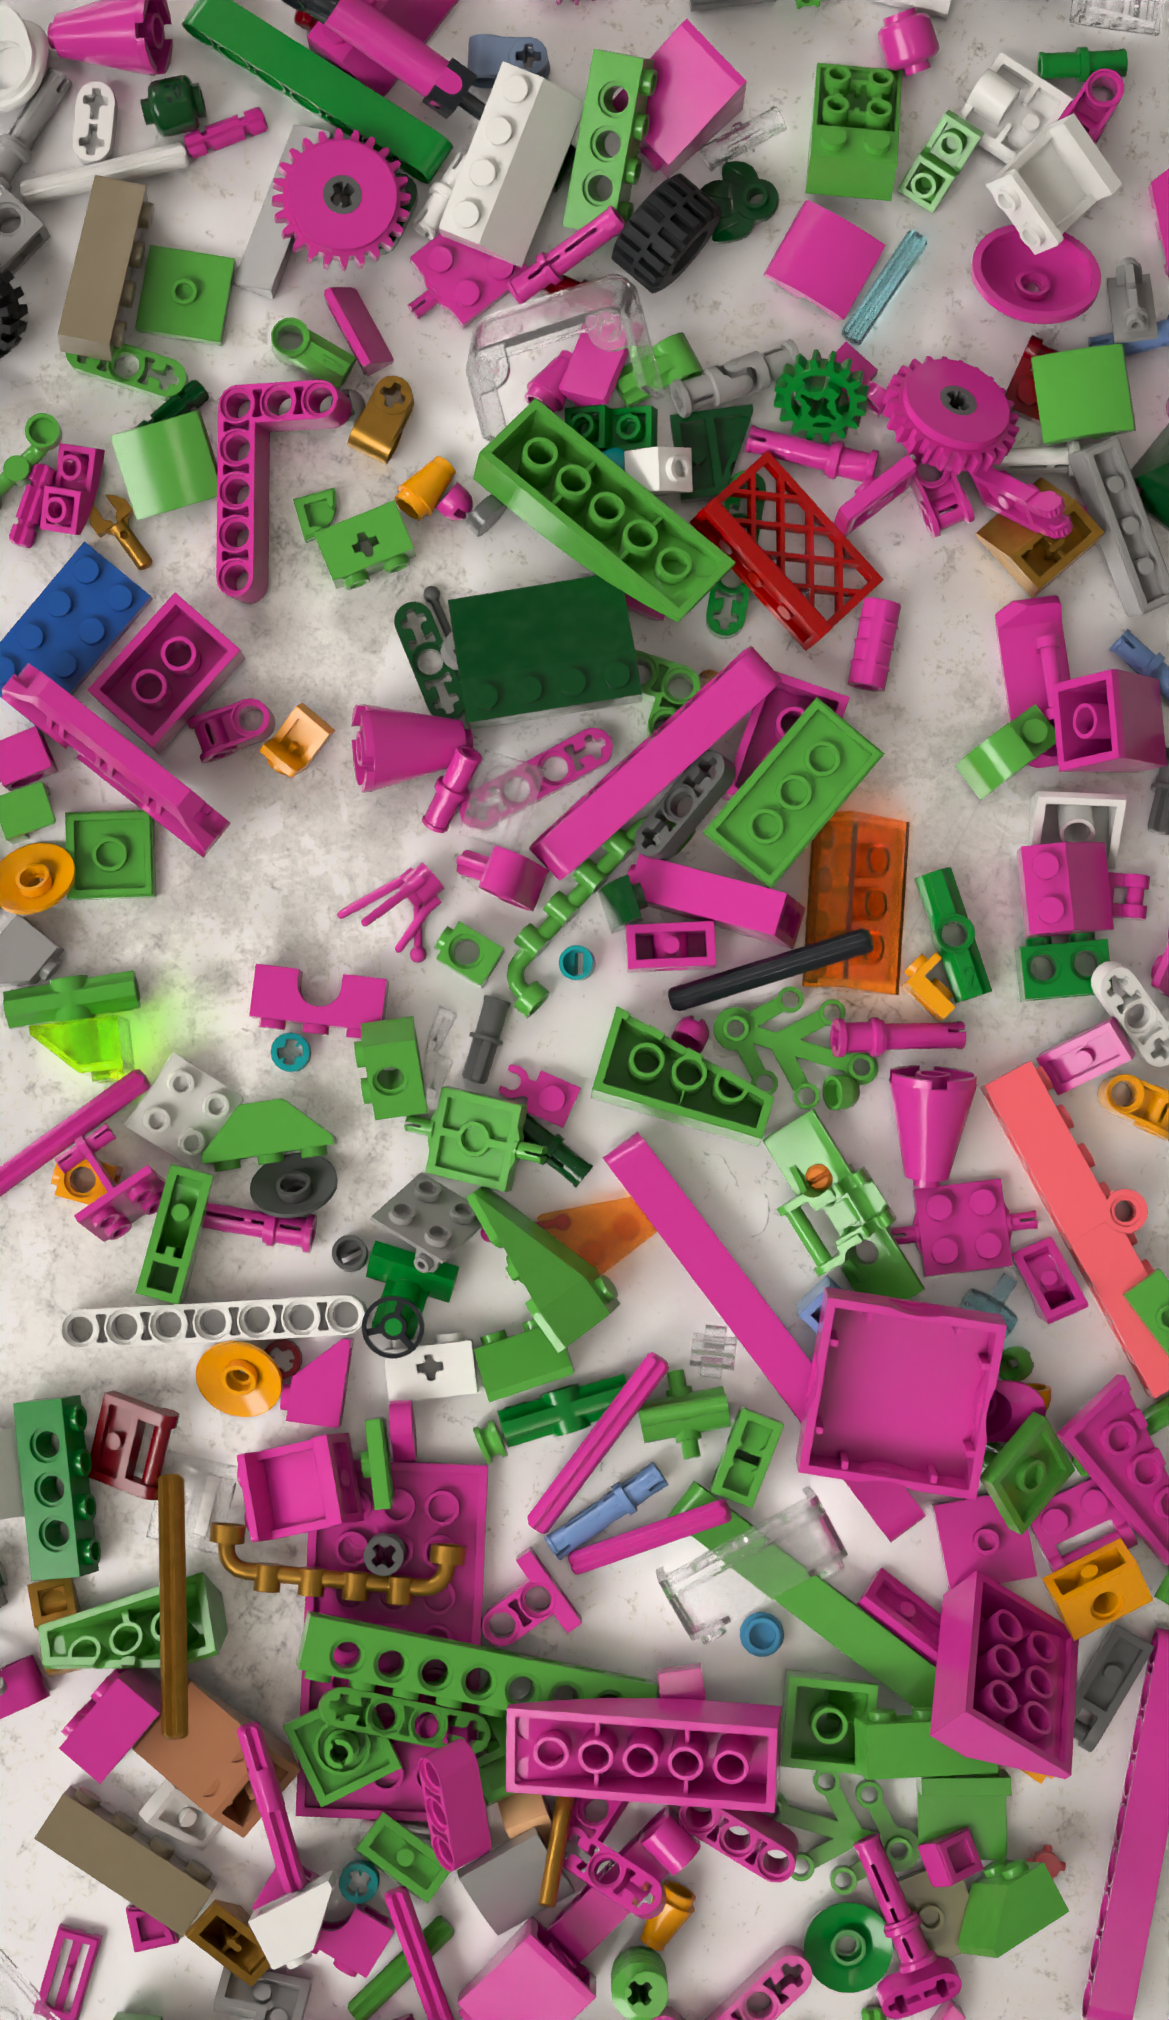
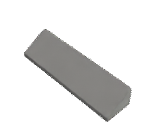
[233,125,334,299]
[1068,435,1169,617]

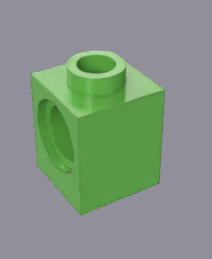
[434,921,505,989]

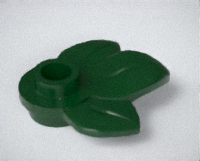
[700,161,779,244]

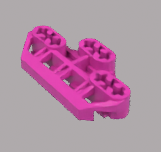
[1,663,231,858]

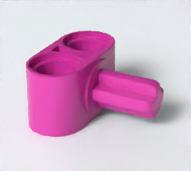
[456,846,549,912]

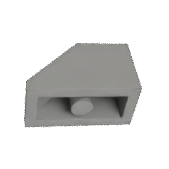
[0,914,64,987]

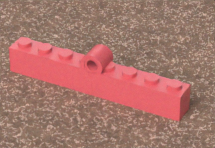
[980,1061,1169,1398]

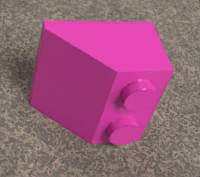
[1017,842,1114,939]

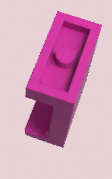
[237,1433,364,1542]

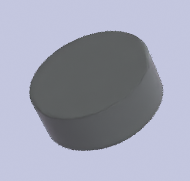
[466,494,507,537]

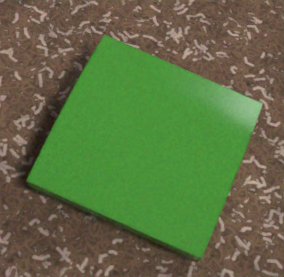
[1031,344,1136,446]
[110,409,218,520]

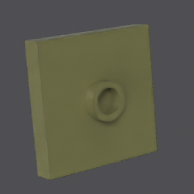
[872,1868,969,1963]

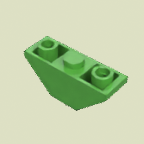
[201,1098,337,1172]

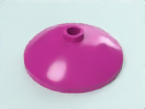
[971,225,1101,324]

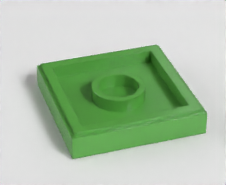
[65,810,156,901]

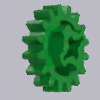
[774,349,869,443]

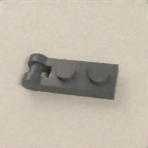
[1074,1622,1155,1753]

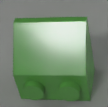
[474,1319,575,1403]
[957,1857,1069,1958]

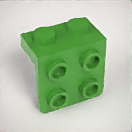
[916,1764,1012,1860]

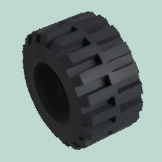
[611,173,722,294]

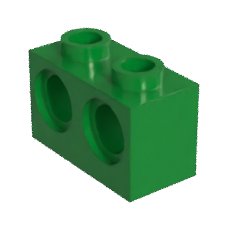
[1015,932,1113,1002]

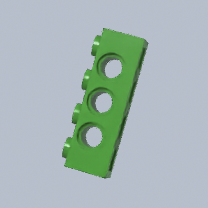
[563,49,658,236]

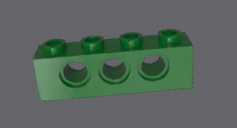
[13,1395,101,1581]

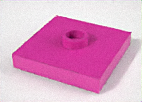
[834,454,917,537]
[932,1494,1037,1590]

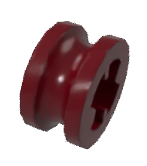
[264,1339,303,1379]

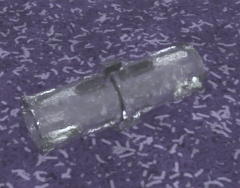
[699,106,787,171]

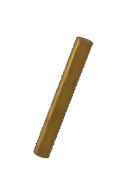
[538,1796,575,1908]

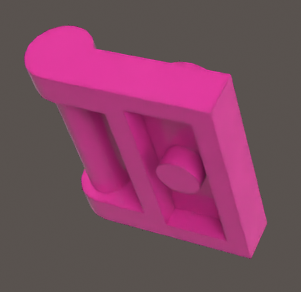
[1030,1477,1138,1573]

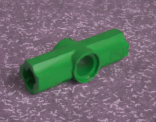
[914,867,992,1004]
[497,1373,627,1448]

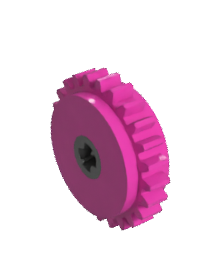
[271,128,411,271]
[882,356,1019,475]

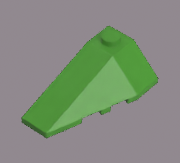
[466,1186,620,1353]

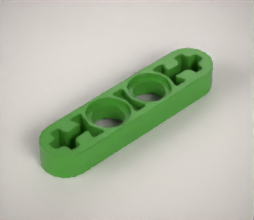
[318,1687,491,1754]

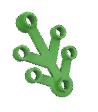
[713,986,879,1110]
[772,1770,920,1895]

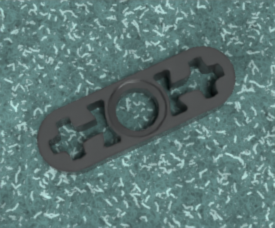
[634,750,735,861]

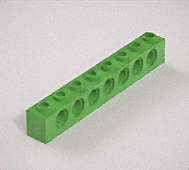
[296,1610,659,1718]

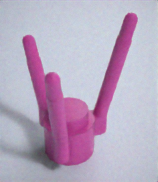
[337,862,445,953]

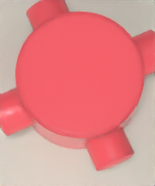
[1027,1844,1066,1879]

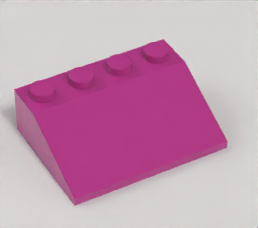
[930,1570,1079,1779]

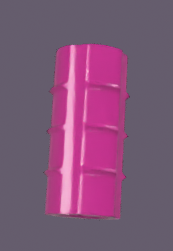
[848,597,901,692]

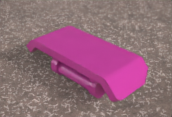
[995,595,1071,768]

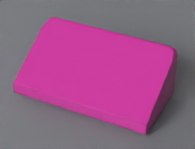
[324,287,394,376]
[559,317,638,407]

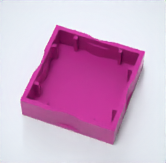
[796,1287,1007,1500]

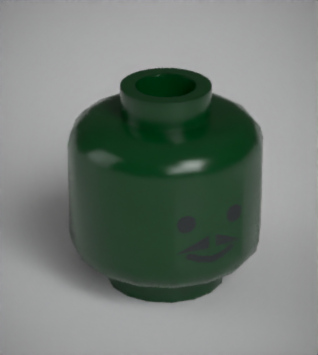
[140,75,207,137]

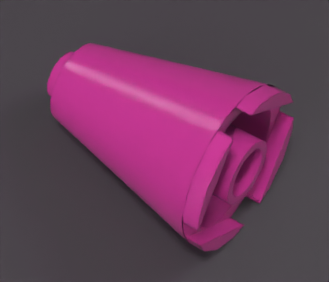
[47,0,173,76]
[352,704,473,793]
[889,1065,977,1188]

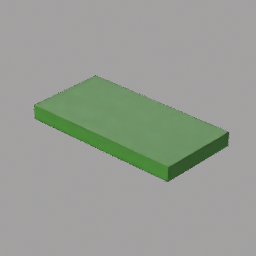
[703,697,885,889]

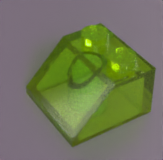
[29,1015,135,1084]

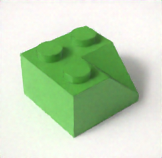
[780,1669,879,1775]

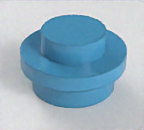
[740,1612,784,1657]

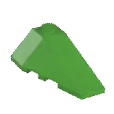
[38,1572,228,1669]

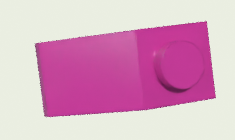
[280,1337,354,1428]

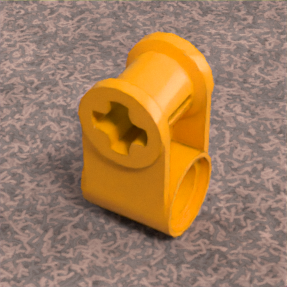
[1097,1074,1169,1141]

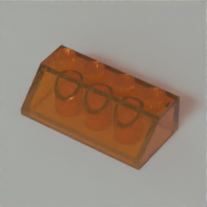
[802,811,910,995]

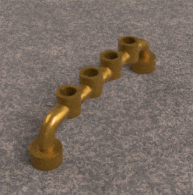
[209,1522,467,1605]

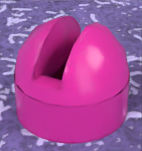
[435,482,473,521]
[671,1015,709,1053]

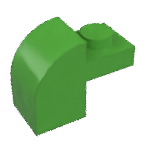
[955,704,1056,800]

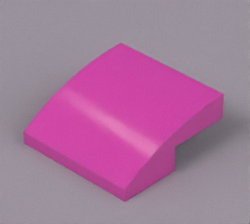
[763,200,886,321]

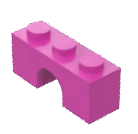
[249,964,389,1040]
[252,1865,395,1978]

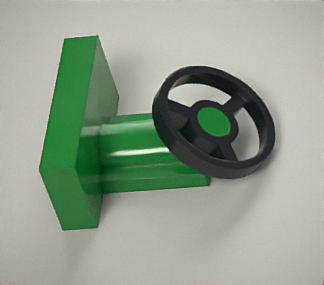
[362,1240,459,1359]

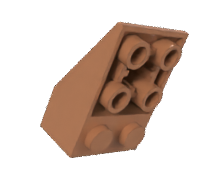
[132,1679,301,1838]

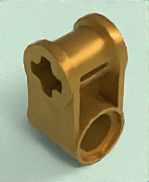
[347,376,414,465]

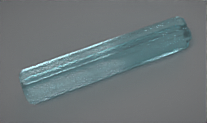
[842,230,928,346]

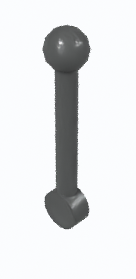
[423,586,456,654]

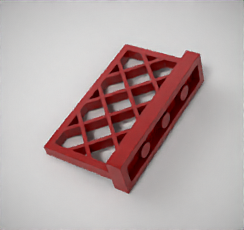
[689,451,884,651]

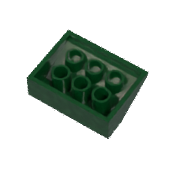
[448,575,642,730]

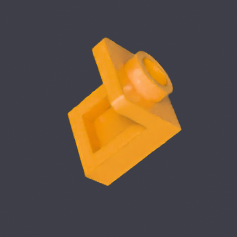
[259,702,336,778]

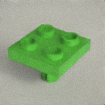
[282,1690,403,1808]

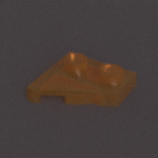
[537,1197,658,1276]

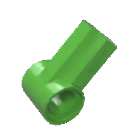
[271,317,357,390]
[615,332,704,407]

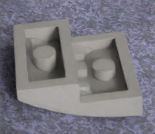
[457,1827,575,1936]

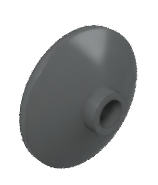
[250,1153,338,1218]

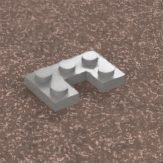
[213,1967,311,2020]

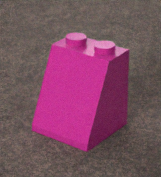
[612,19,747,179]
[1051,669,1167,773]
[457,1916,596,2020]

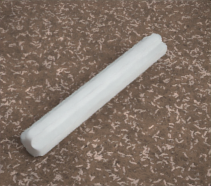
[20,142,189,206]

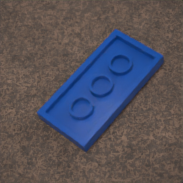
[0,541,153,731]

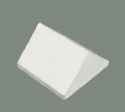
[1028,791,1127,869]

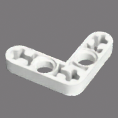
[1091,961,1169,1067]

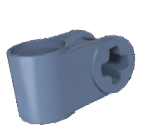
[467,34,550,89]

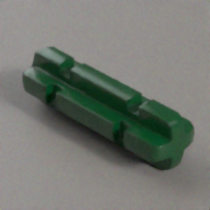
[135,379,209,428]

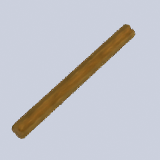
[158,1474,188,1740]

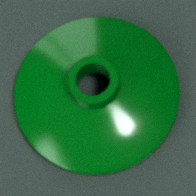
[804,1902,893,1993]

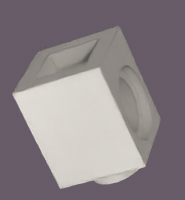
[624,446,693,496]

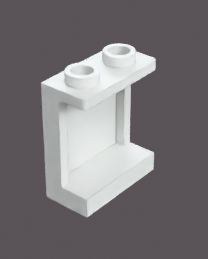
[985,113,1123,255]

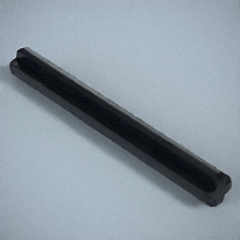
[668,928,874,1011]

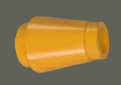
[394,456,456,521]
[640,1880,696,1951]

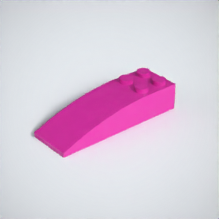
[506,1698,782,1813]

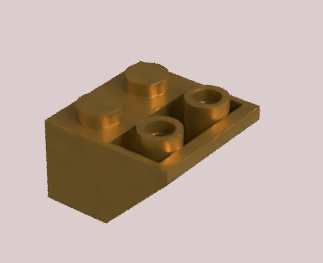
[975,477,1105,598]

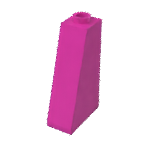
[627,854,806,949]

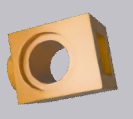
[51,1159,123,1205]

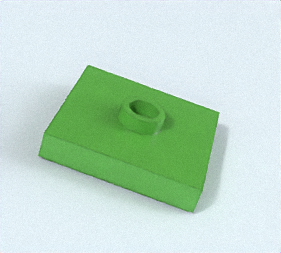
[135,245,236,346]

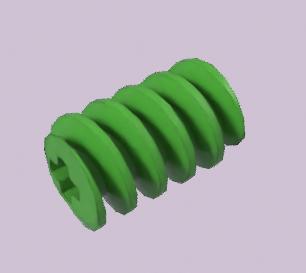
[611,1945,669,2020]

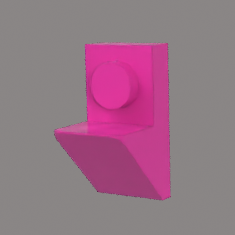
[1011,1236,1089,1324]

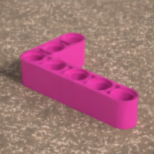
[216,380,352,604]

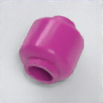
[878,7,940,76]

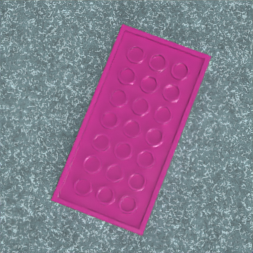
[295,1459,488,1822]

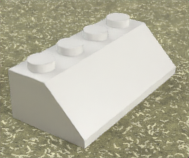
[438,61,584,268]

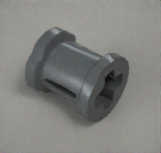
[364,1532,406,1576]

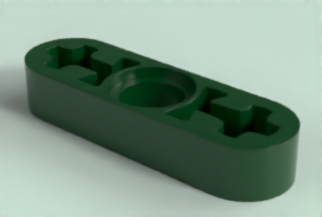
[394,602,465,720]

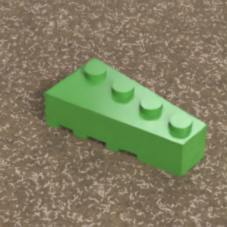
[591,1006,774,1147]

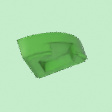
[293,487,337,543]

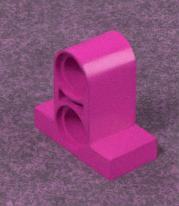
[482,1546,582,1646]

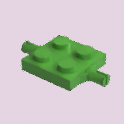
[404,1086,548,1192]

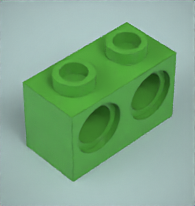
[709,1405,784,1508]

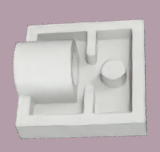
[958,52,1073,164]

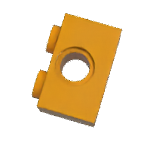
[1042,1538,1153,1641]

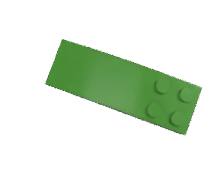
[473,398,736,623]

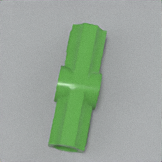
[3,970,141,1029]

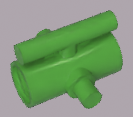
[638,1369,731,1460]

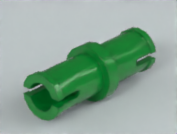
[1037,47,1128,82]

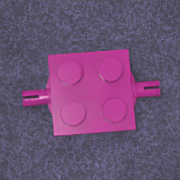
[407,233,527,329]
[891,1179,1038,1277]

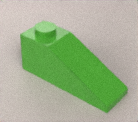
[135,1164,214,1304]

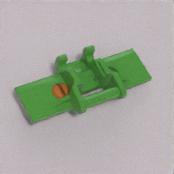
[762,1109,925,1300]

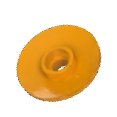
[0,843,76,915]
[196,1341,283,1417]

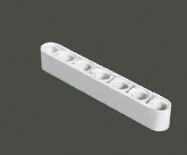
[60,1294,367,1350]

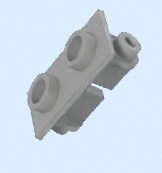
[1107,257,1158,344]

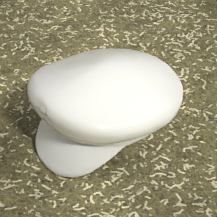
[0,4,49,112]

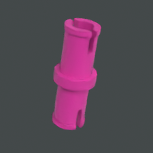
[422,745,483,833]

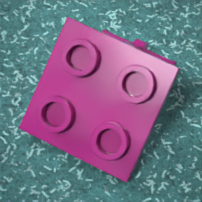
[54,1123,166,1242]

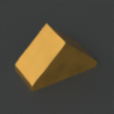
[185,1899,270,1987]

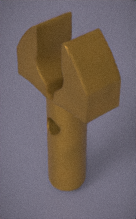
[90,494,153,570]

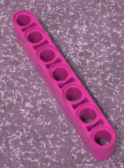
[529,646,782,881]

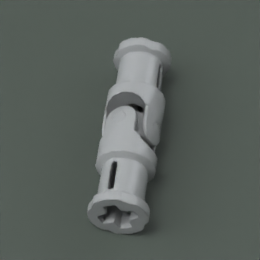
[670,339,800,418]

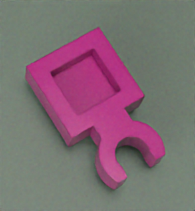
[498,1065,581,1128]

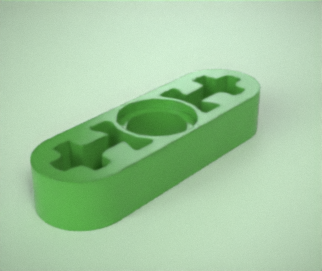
[65,343,189,401]

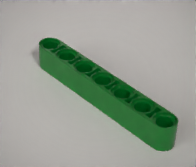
[182,0,453,184]

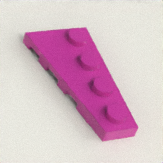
[1056,1374,1169,1566]

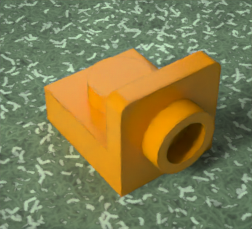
[901,952,955,1022]

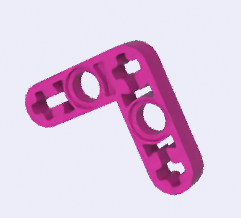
[563,1798,666,1919]

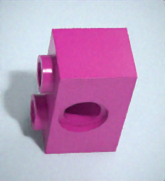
[625,921,716,973]

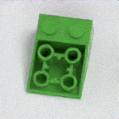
[805,63,902,201]

